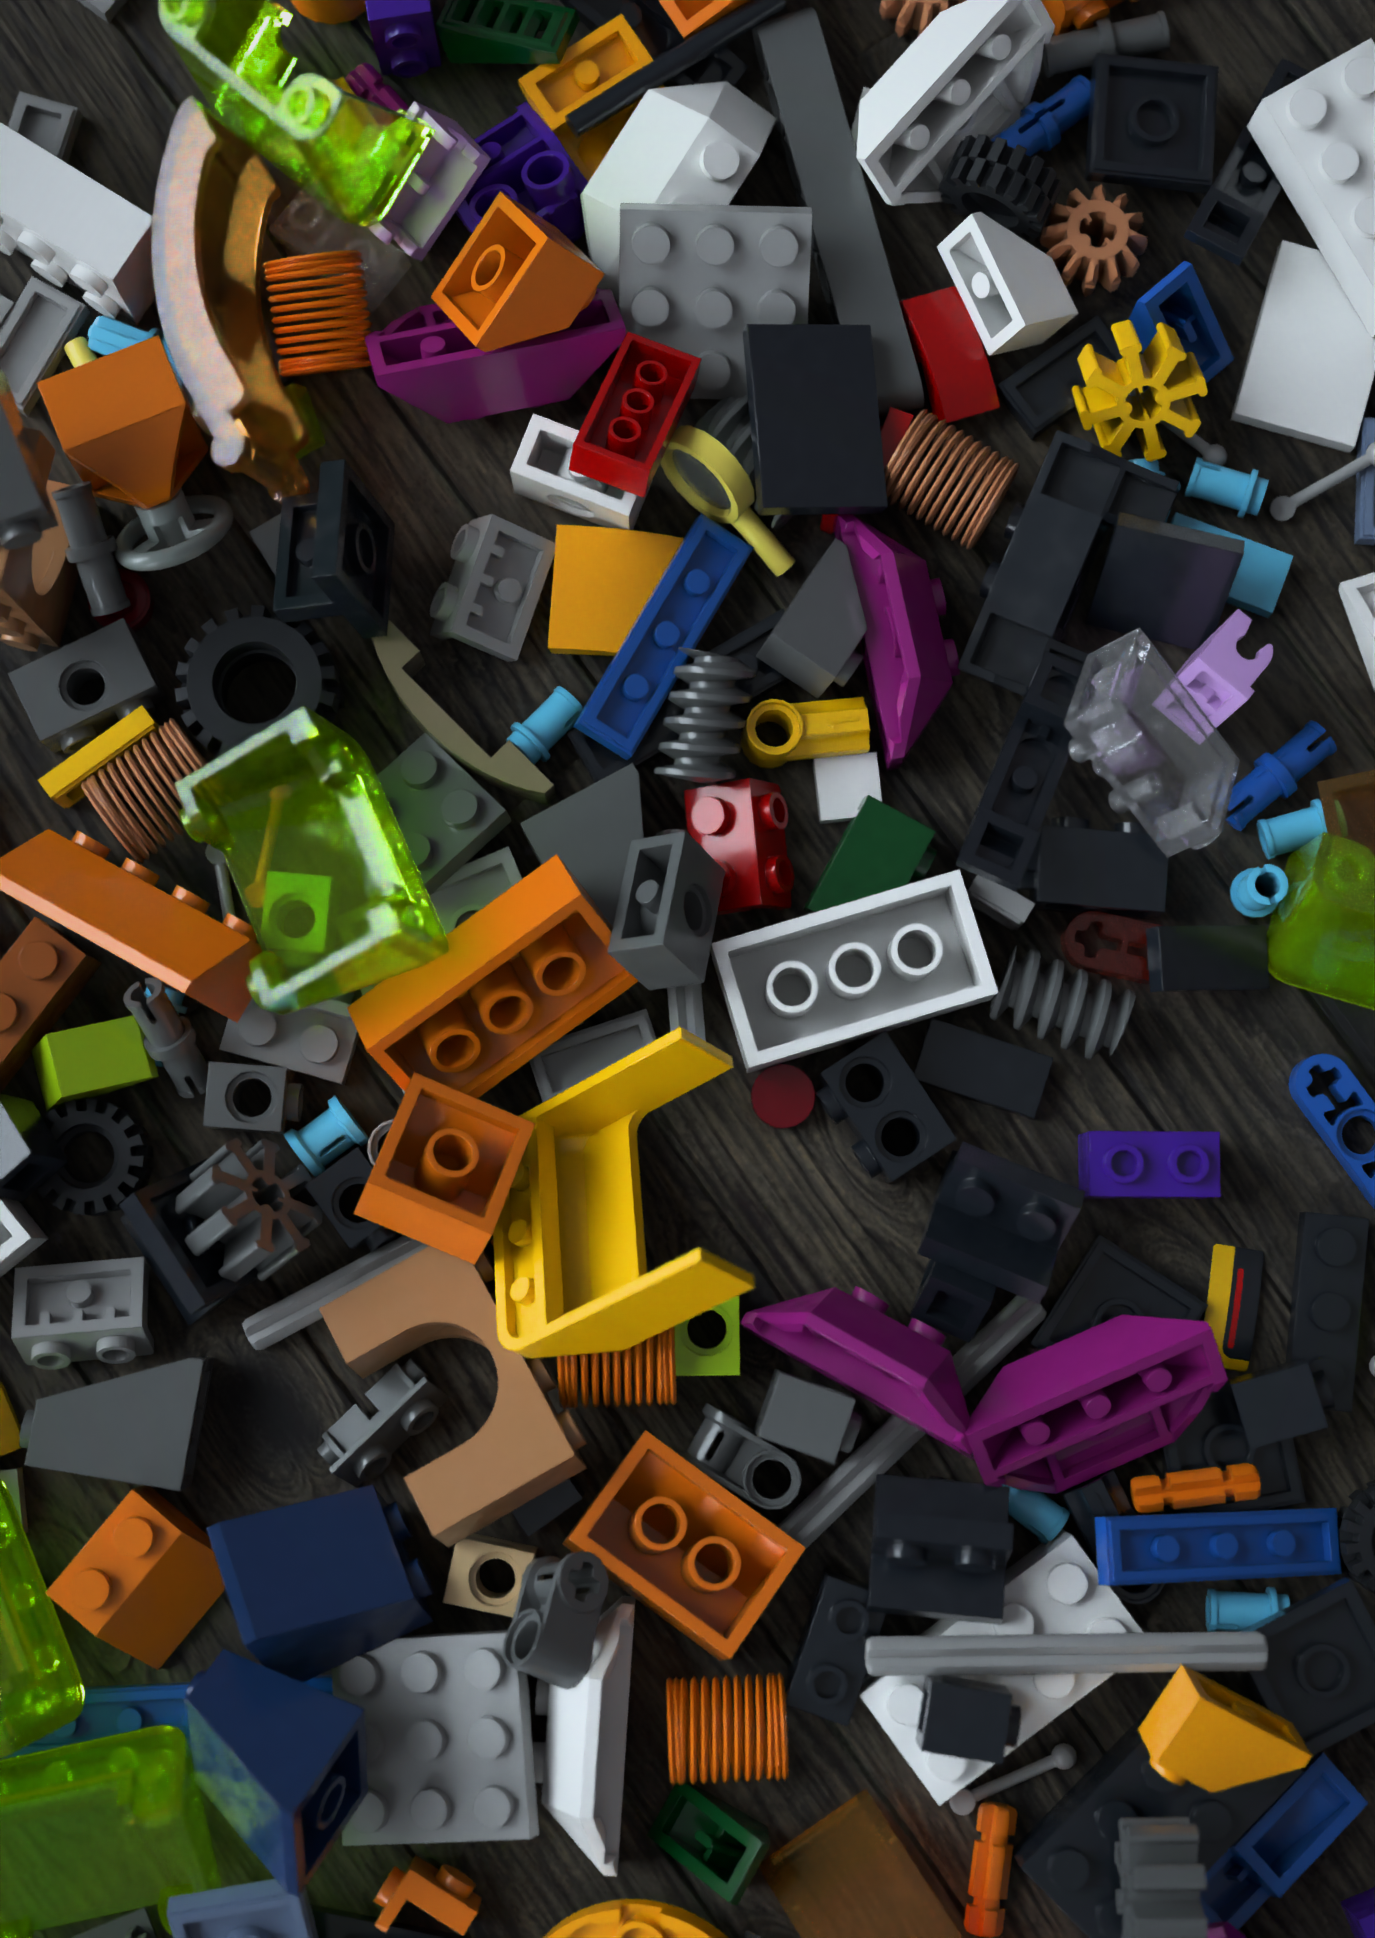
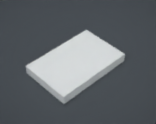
[1230,240,1375,453]

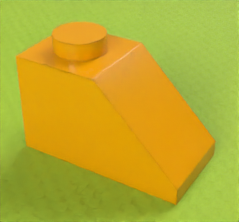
[1138,1664,1312,1793]

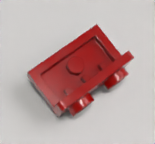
[684,778,794,915]

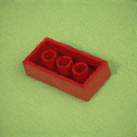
[569,331,702,498]

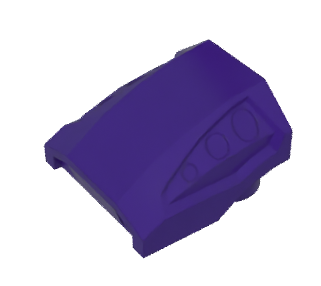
[455,101,588,243]

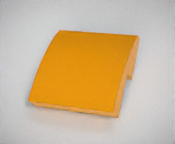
[518,13,664,182]
[548,525,684,656]

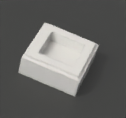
[813,752,882,824]

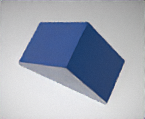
[1128,261,1234,397]

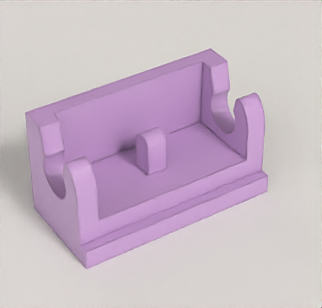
[346,101,491,261]
[1153,609,1273,742]

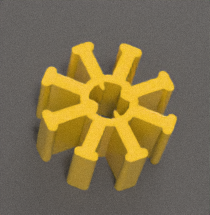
[1072,320,1208,462]

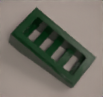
[436,0,580,64]

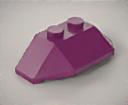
[365,288,626,424]
[834,514,960,771]
[740,1286,974,1460]
[965,1314,1228,1494]

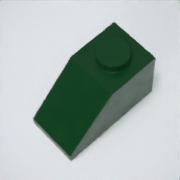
[802,795,937,914]

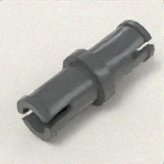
[1042,11,1170,77]
[51,481,131,617]
[123,978,208,1098]

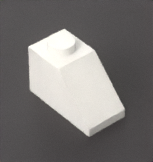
[937,212,1078,356]

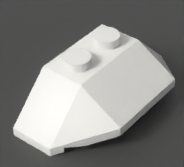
[857,0,1055,206]
[580,81,776,306]
[533,1596,635,1876]

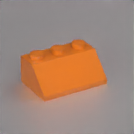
[562,1430,806,1661]

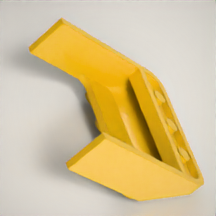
[493,1027,755,1359]

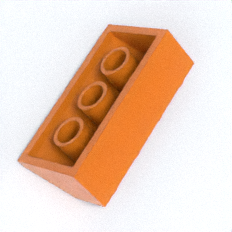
[0,829,276,1023]
[347,854,638,1098]

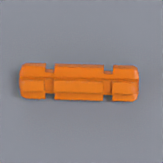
[1130,1463,1261,1514]
[964,1802,1017,1938]

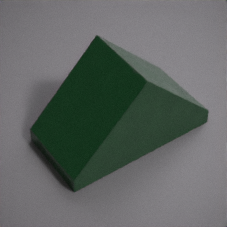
[647,1780,770,1906]

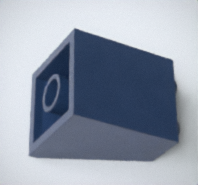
[206,1485,434,1683]
[184,1649,368,1897]

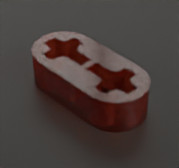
[1061,911,1162,984]

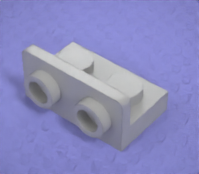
[430,514,555,662]
[219,969,359,1086]
[11,1256,154,1370]

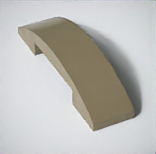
[372,619,556,805]

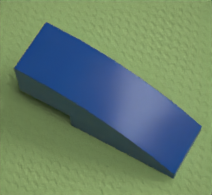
[1200,1752,1368,1930]

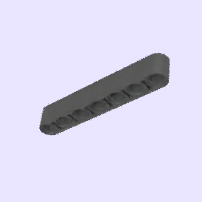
[752,7,924,420]

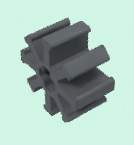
[175,1138,323,1282]
[1114,1817,1208,1938]

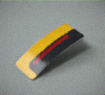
[1204,1244,1264,1371]

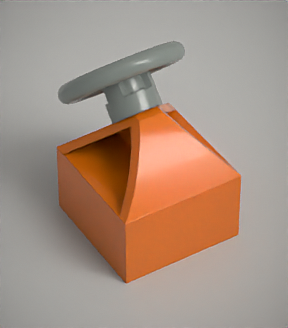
[36,335,234,571]

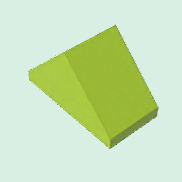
[31,1015,159,1112]

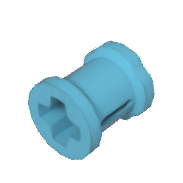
[284,1095,369,1177]

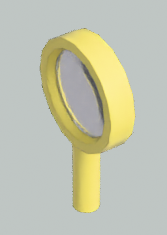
[660,425,795,577]

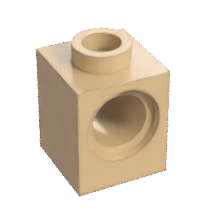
[443,1533,545,1618]

